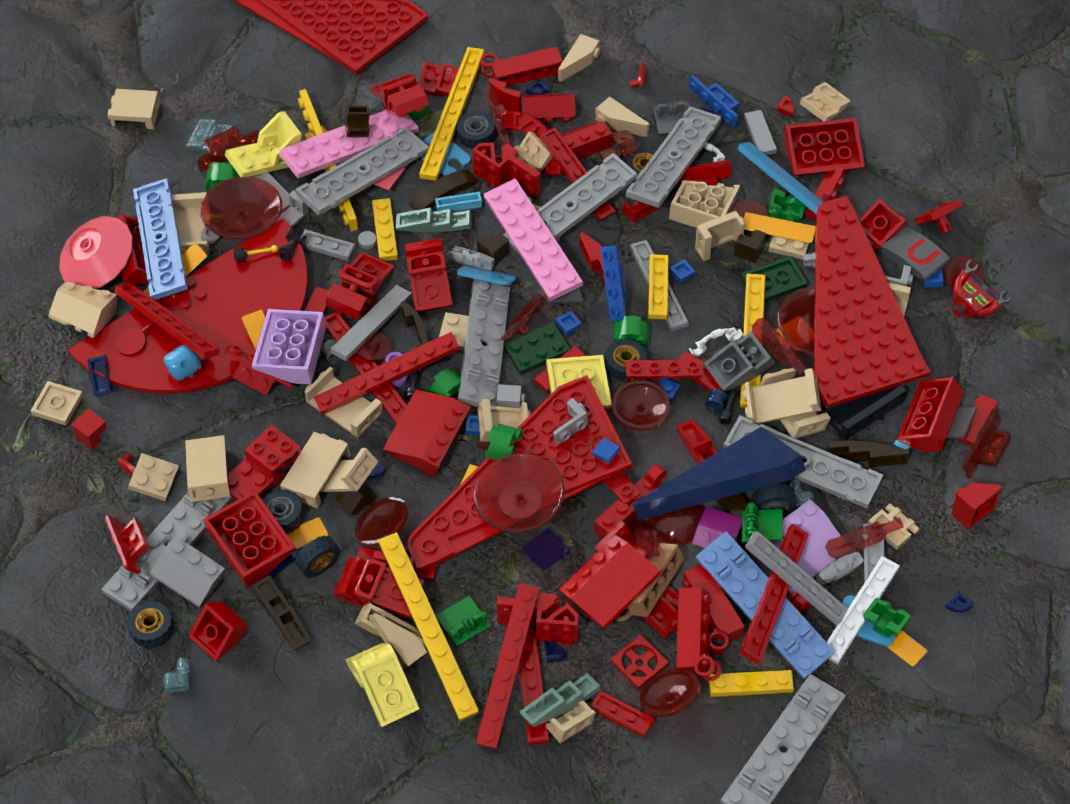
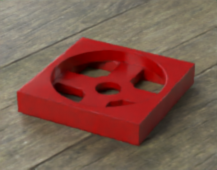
[610,635,669,690]

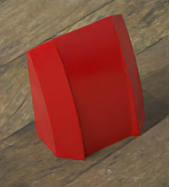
[859,199,908,249]

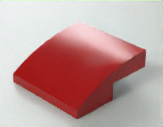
[417,61,459,96]
[489,78,522,114]
[642,584,679,639]

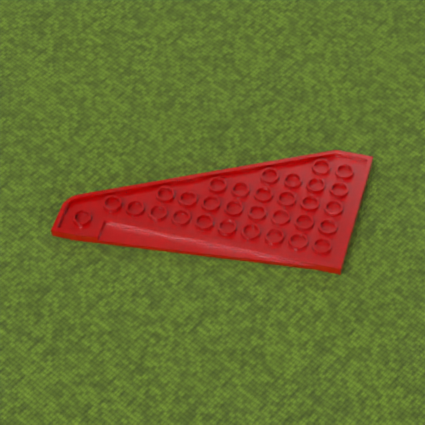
[233,0,429,75]
[814,196,931,408]
[407,375,633,573]

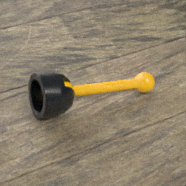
[233,245,278,263]

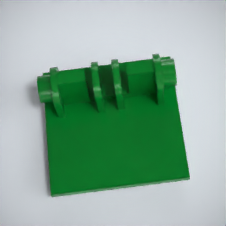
[742,503,783,543]
[435,596,491,646]

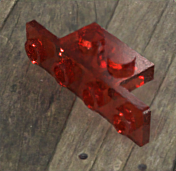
[196,126,260,173]
[962,409,1011,478]

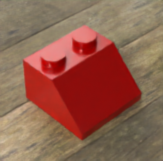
[951,483,1002,530]
[189,601,248,661]

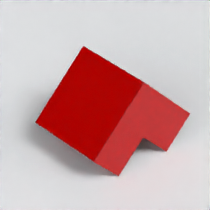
[71,409,107,450]

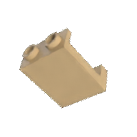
[108,89,160,129]
[695,211,746,261]
[477,399,530,442]

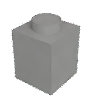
[497,384,525,408]

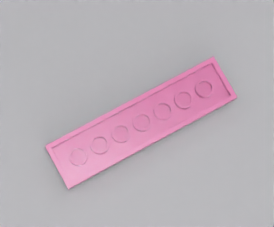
[279,110,419,178]
[483,179,583,301]

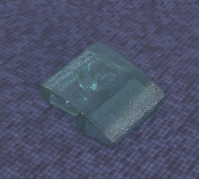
[187,119,235,156]

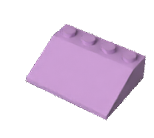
[252,309,326,384]
[750,499,850,595]

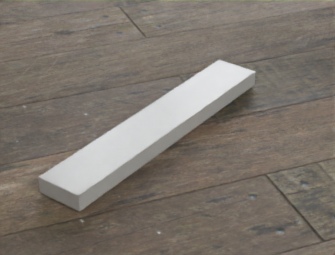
[826,556,900,665]

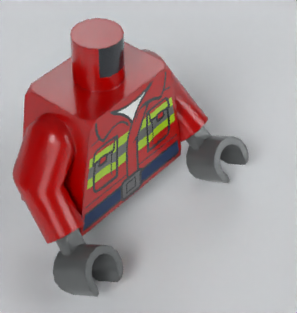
[952,260,1012,318]

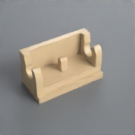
[546,700,596,743]

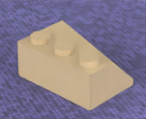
[669,180,740,228]
[49,282,117,338]

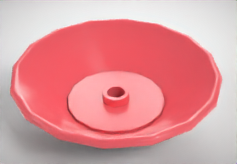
[59,216,132,289]

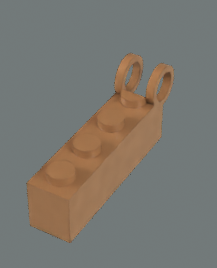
[615,543,685,621]

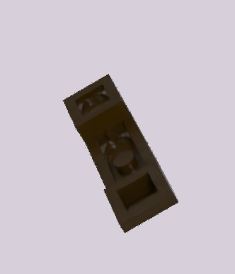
[409,170,478,211]
[401,301,428,371]

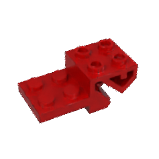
[370,74,429,118]
[472,143,541,200]
[405,238,453,313]
[325,252,394,320]
[227,425,301,500]
[334,557,424,619]
[497,593,579,646]

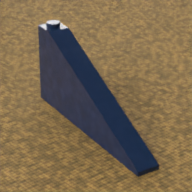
[632,427,806,520]

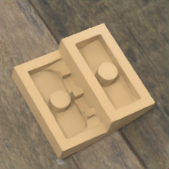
[800,82,851,121]
[514,132,553,172]

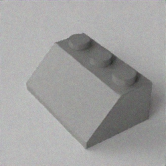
[150,536,225,608]

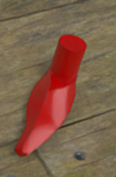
[630,62,646,88]
[117,453,136,476]

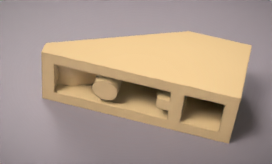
[558,34,601,82]
[595,97,649,137]
[355,603,421,638]
[368,613,427,668]

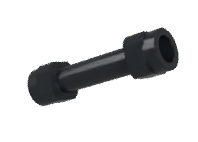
[719,385,741,425]

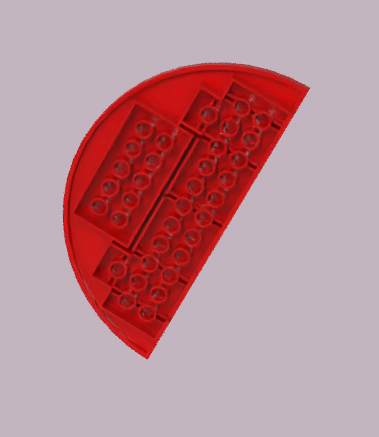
[68,218,308,394]

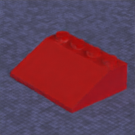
[783,118,865,176]
[382,390,471,477]
[203,490,296,589]
[559,535,662,629]

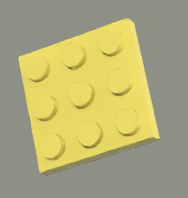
[546,355,612,409]

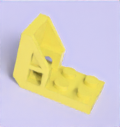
[225,111,302,178]
[346,642,419,727]

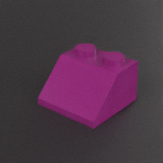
[692,506,742,548]

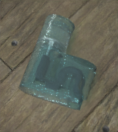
[790,479,814,510]
[163,658,189,693]

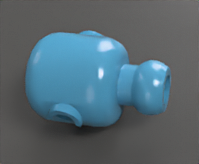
[164,345,202,381]

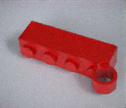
[594,464,667,539]
[682,564,745,655]

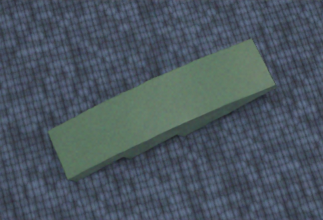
[396,208,472,232]
[520,673,601,727]

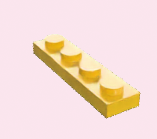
[372,198,398,261]
[648,255,668,319]
[708,670,794,697]

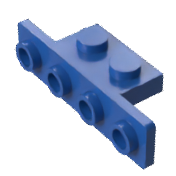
[689,74,739,128]
[601,245,627,321]

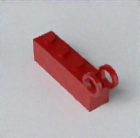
[481,47,563,87]
[676,586,722,681]

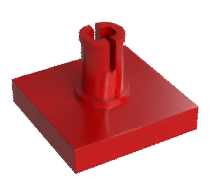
[914,199,963,234]

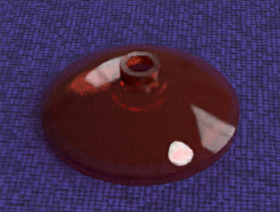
[612,380,670,431]
[355,497,409,546]
[648,504,705,545]
[640,669,700,717]

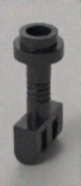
[278,227,307,261]
[404,369,419,401]

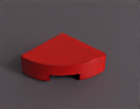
[777,96,794,118]

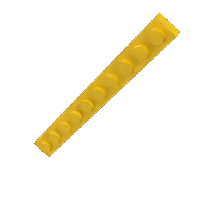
[419,47,485,181]
[298,89,358,231]
[378,532,479,721]

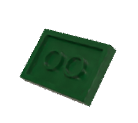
[741,256,807,302]
[503,322,570,375]

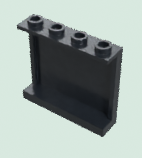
[817,386,906,440]

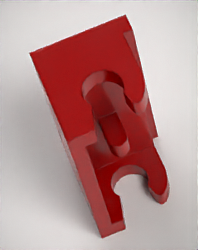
[622,201,662,224]

